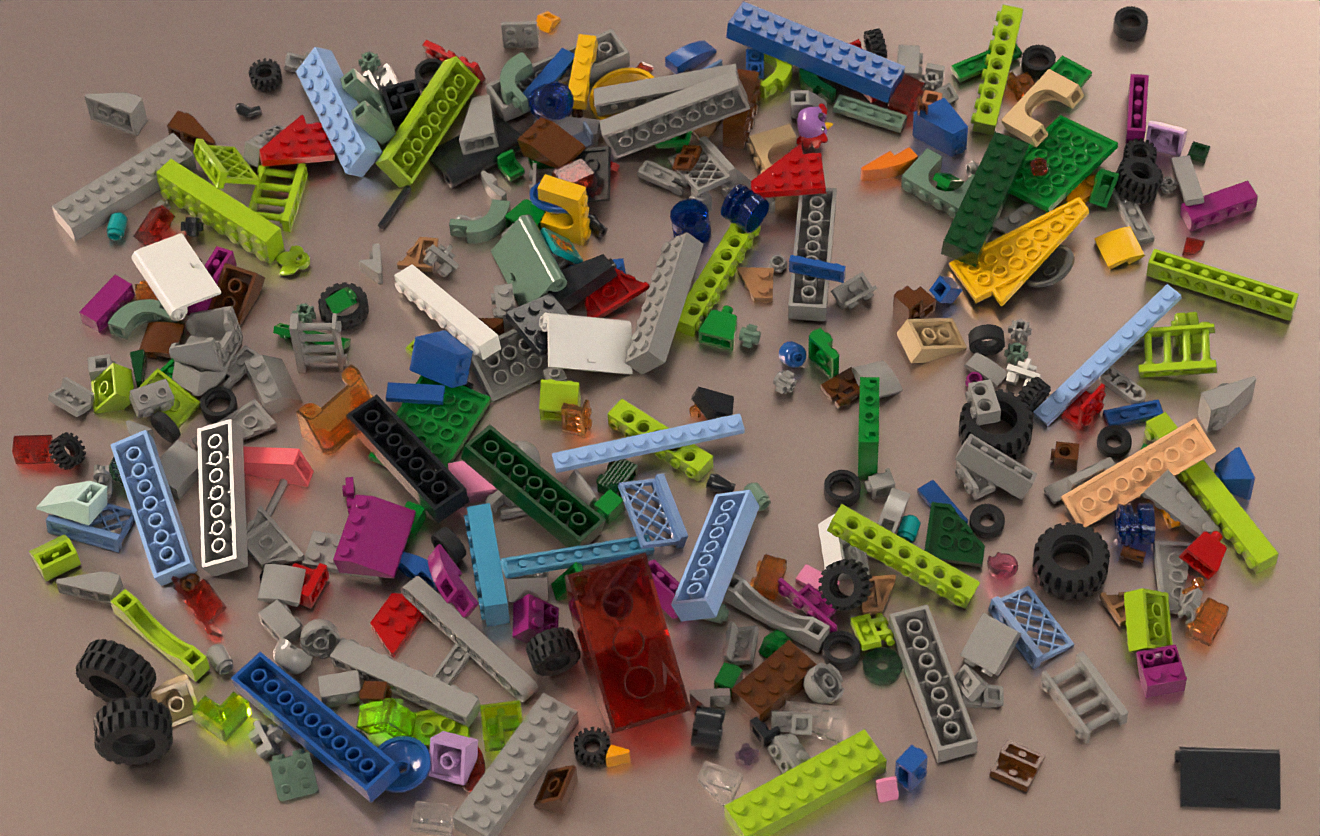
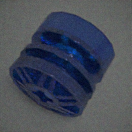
[529,82,574,121]
[721,184,770,233]
[670,199,712,245]
[1115,503,1155,545]

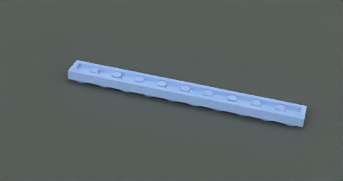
[1033,284,1182,427]
[552,413,745,473]

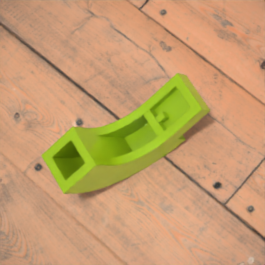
[760,53,792,99]

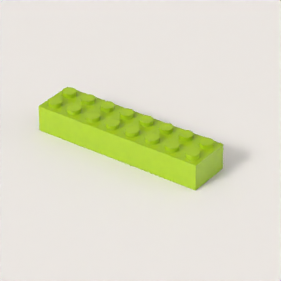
[375,56,480,188]
[156,159,285,264]
[724,729,887,836]

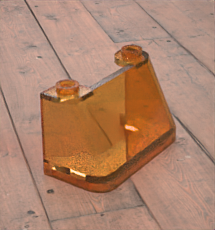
[296,364,373,455]

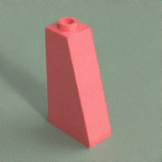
[243,446,314,487]

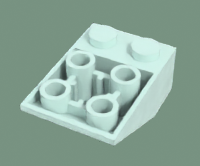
[36,481,107,525]

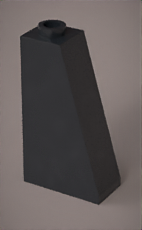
[547,254,618,311]

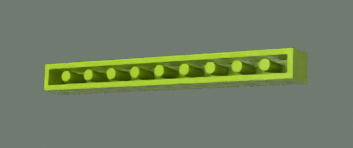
[1144,412,1279,574]

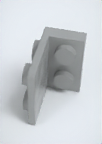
[501,21,539,48]

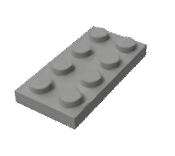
[303,530,380,580]

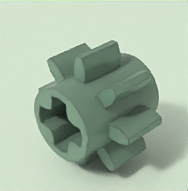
[358,51,381,73]
[292,303,316,323]
[739,324,761,348]
[1004,342,1028,366]

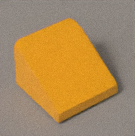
[536,11,561,33]
[606,745,630,767]

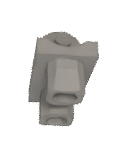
[423,244,459,277]
[93,464,114,499]
[248,720,284,759]

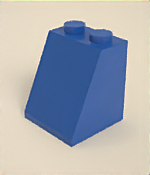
[913,97,968,157]
[409,330,473,388]

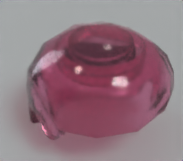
[987,552,1018,580]

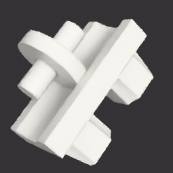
[1006,358,1042,386]

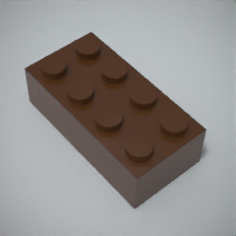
[723,69,762,150]
[731,640,817,722]

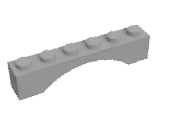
[723,573,830,653]

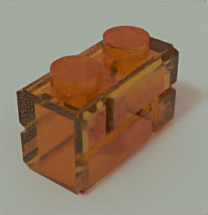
[750,554,787,602]
[1187,597,1229,646]

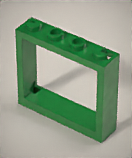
[858,377,880,481]

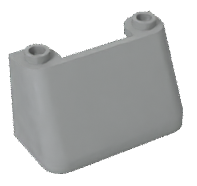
[169,306,243,372]

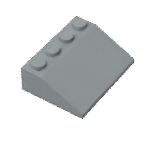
[470,329,550,402]

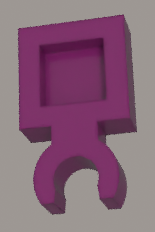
[342,477,355,514]

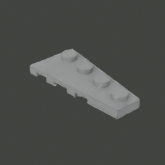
[192,399,277,449]
[1141,470,1220,538]
[1153,541,1192,614]

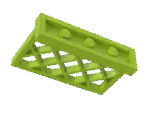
[193,139,260,189]

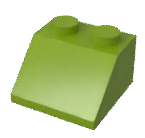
[91,363,134,414]

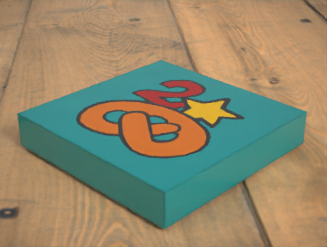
[540,227,584,264]

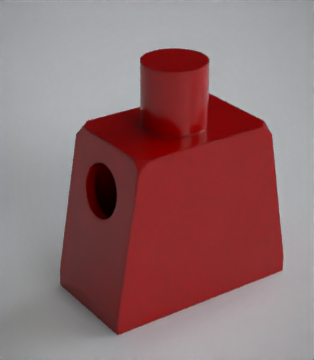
[1179,531,1227,580]

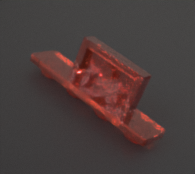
[171,576,227,637]

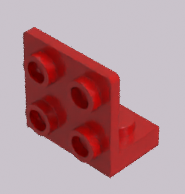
[1061,383,1106,430]
[292,563,329,609]

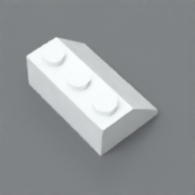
[818,514,870,580]

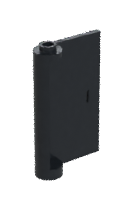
[428,115,522,188]
[1174,746,1281,810]

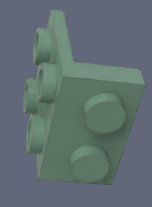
[269,748,318,801]

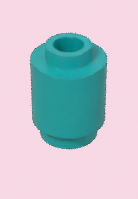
[106,212,128,241]
[897,515,921,543]

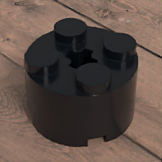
[691,705,725,749]

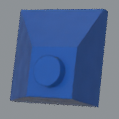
[1214,447,1255,500]

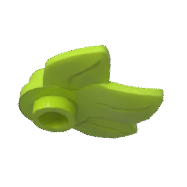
[276,246,310,276]

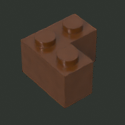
[893,285,936,326]

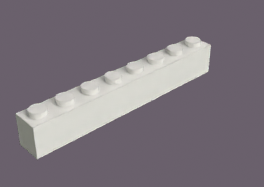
[394,264,501,360]

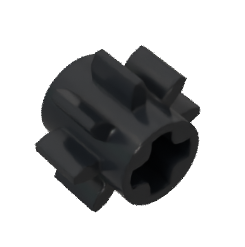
[181,217,204,236]

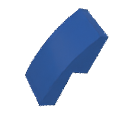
[746,49,764,79]

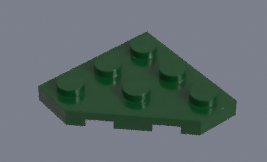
[924,502,985,567]

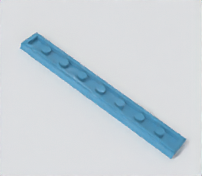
[500,535,655,578]

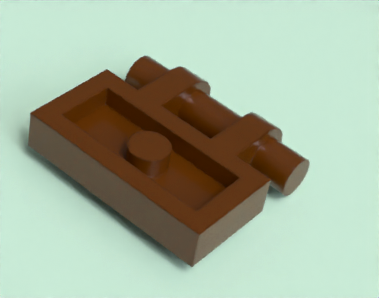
[820,367,860,408]

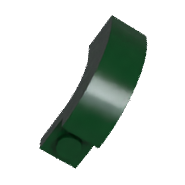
[799,68,836,105]

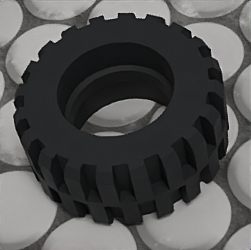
[959,389,1033,460]
[1032,522,1110,600]
[75,639,157,702]
[93,696,173,766]

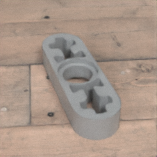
[1098,366,1146,405]

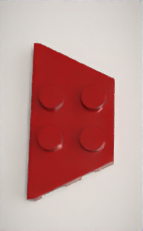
[585,268,650,318]
[370,593,424,658]

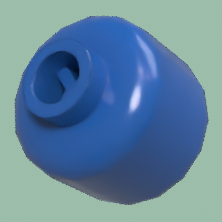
[779,341,807,368]

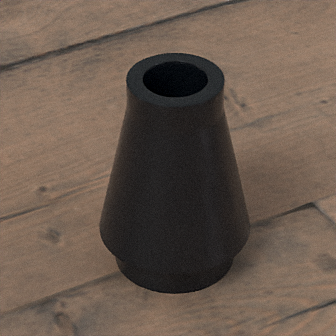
[706,473,736,493]

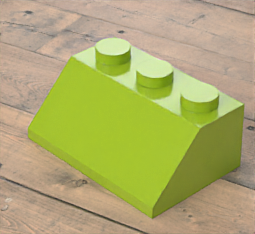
[1124,588,1173,653]

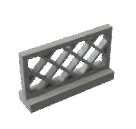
[668,136,739,195]

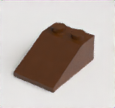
[517,117,586,171]
[208,263,265,326]

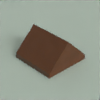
[533,765,578,815]

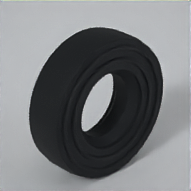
[150,411,181,443]
[1097,425,1132,459]
[969,504,1005,538]

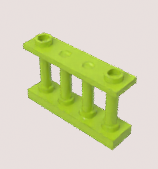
[248,163,308,232]
[1138,322,1217,378]

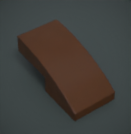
[672,145,702,171]

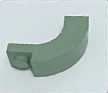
[500,52,533,113]
[449,199,511,243]
[108,299,178,340]

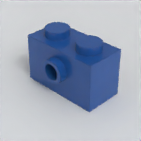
[895,745,928,792]

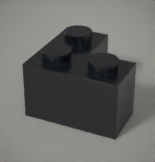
[381,79,421,127]

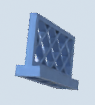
[618,474,688,549]
[46,503,135,553]
[988,586,1074,669]

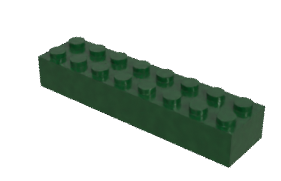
[941,131,1030,267]
[461,425,606,547]

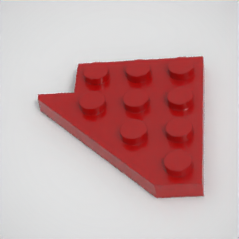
[259,115,335,167]
[751,144,826,199]

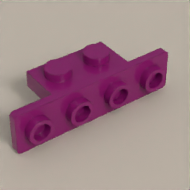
[778,578,837,634]

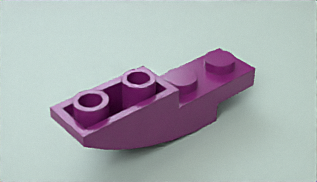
[428,544,479,618]

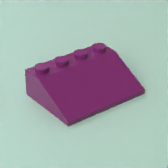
[333,494,416,578]

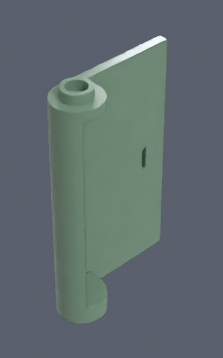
[491,215,567,306]

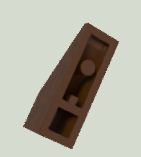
[167,110,216,146]

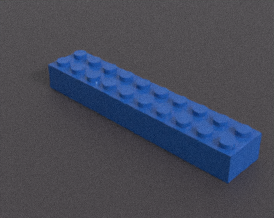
[726,1,905,103]
[231,652,401,803]

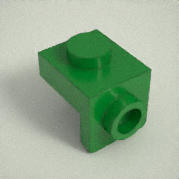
[497,149,525,182]
[759,629,792,658]

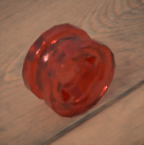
[1030,158,1048,176]

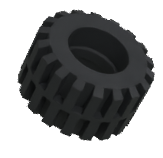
[1114,156,1164,204]
[818,558,873,611]
[526,627,581,676]

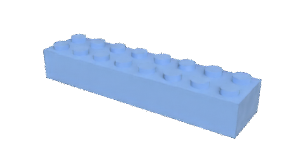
[296,47,382,177]
[111,430,198,586]
[671,490,760,622]

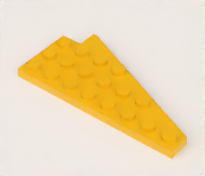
[949,197,1089,306]

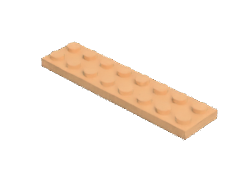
[1061,418,1216,528]

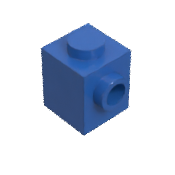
[929,276,963,304]

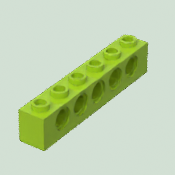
[607,398,713,482]

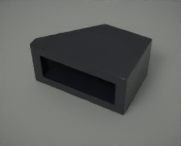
[691,386,734,420]

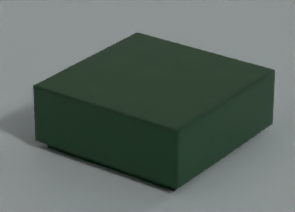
[1188,141,1211,164]

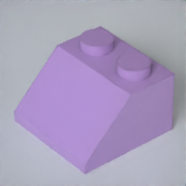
[1146,121,1187,157]
[429,731,478,785]

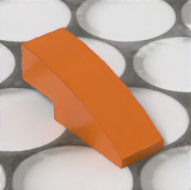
[861,147,918,181]

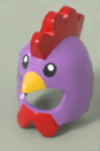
[796,103,833,149]

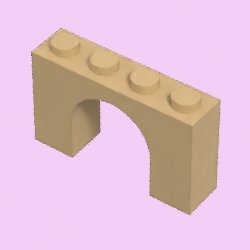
[1001,69,1084,148]
[747,123,796,201]

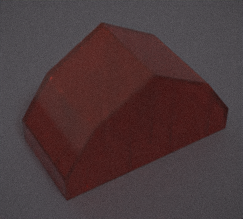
[565,552,691,733]

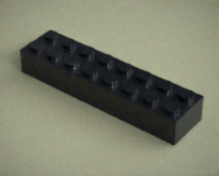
[346,394,470,523]

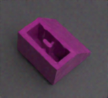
[512,594,559,644]
[1136,644,1187,698]

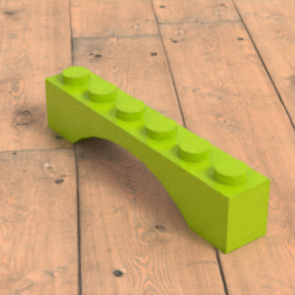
[110,589,210,682]

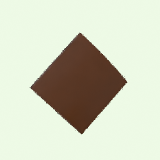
[139,322,185,359]
[989,740,1045,793]

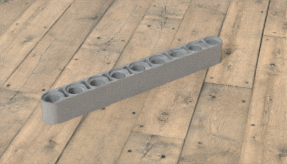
[401,576,539,703]

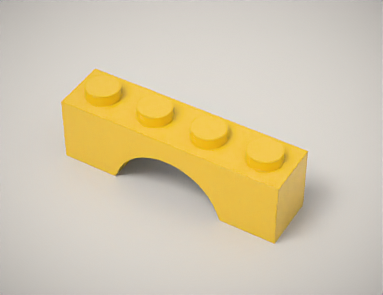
[566,34,598,110]

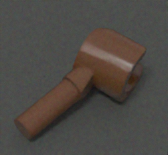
[917,96,928,116]

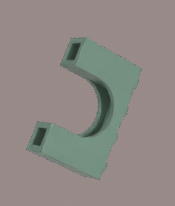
[340,68,396,145]
[901,148,974,218]

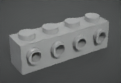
[955,434,1037,500]

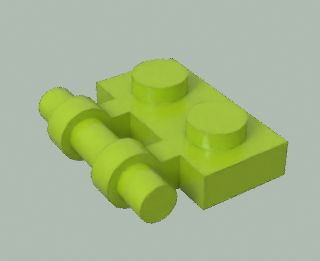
[850,613,895,651]

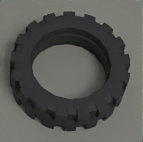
[318,282,369,331]

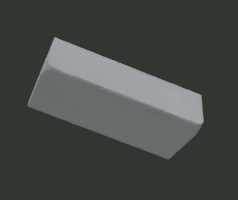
[566,469,597,509]

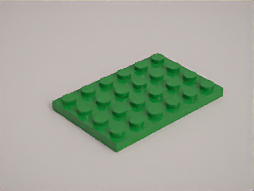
[1010,115,1118,212]
[368,376,492,469]

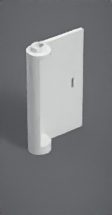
[132,233,221,321]
[539,313,633,375]

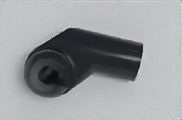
[235,103,262,118]

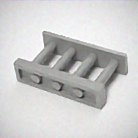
[289,313,347,373]
[1040,651,1128,744]

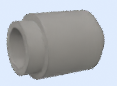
[206,644,234,675]

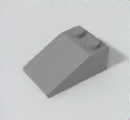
[84,92,148,136]
[1197,376,1256,432]

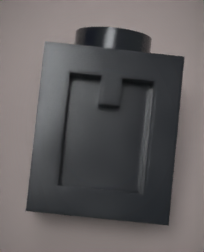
[750,716,780,748]

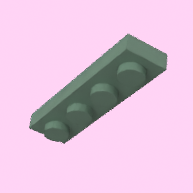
[833,94,907,133]

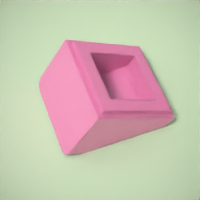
[875,776,899,803]

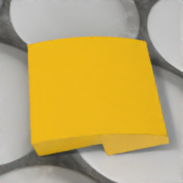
[1094,226,1145,270]

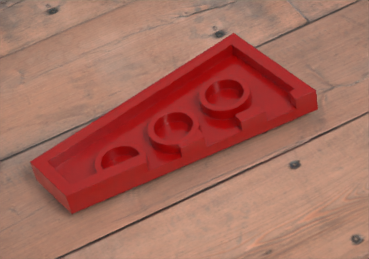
[422,40,486,84]

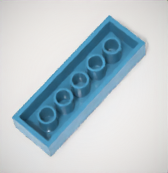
[464,503,510,627]

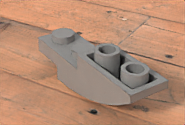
[866,488,910,560]

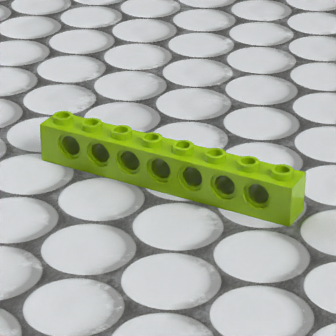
[971,4,1024,135]
[676,210,761,337]
[1146,248,1299,321]
[827,504,980,609]

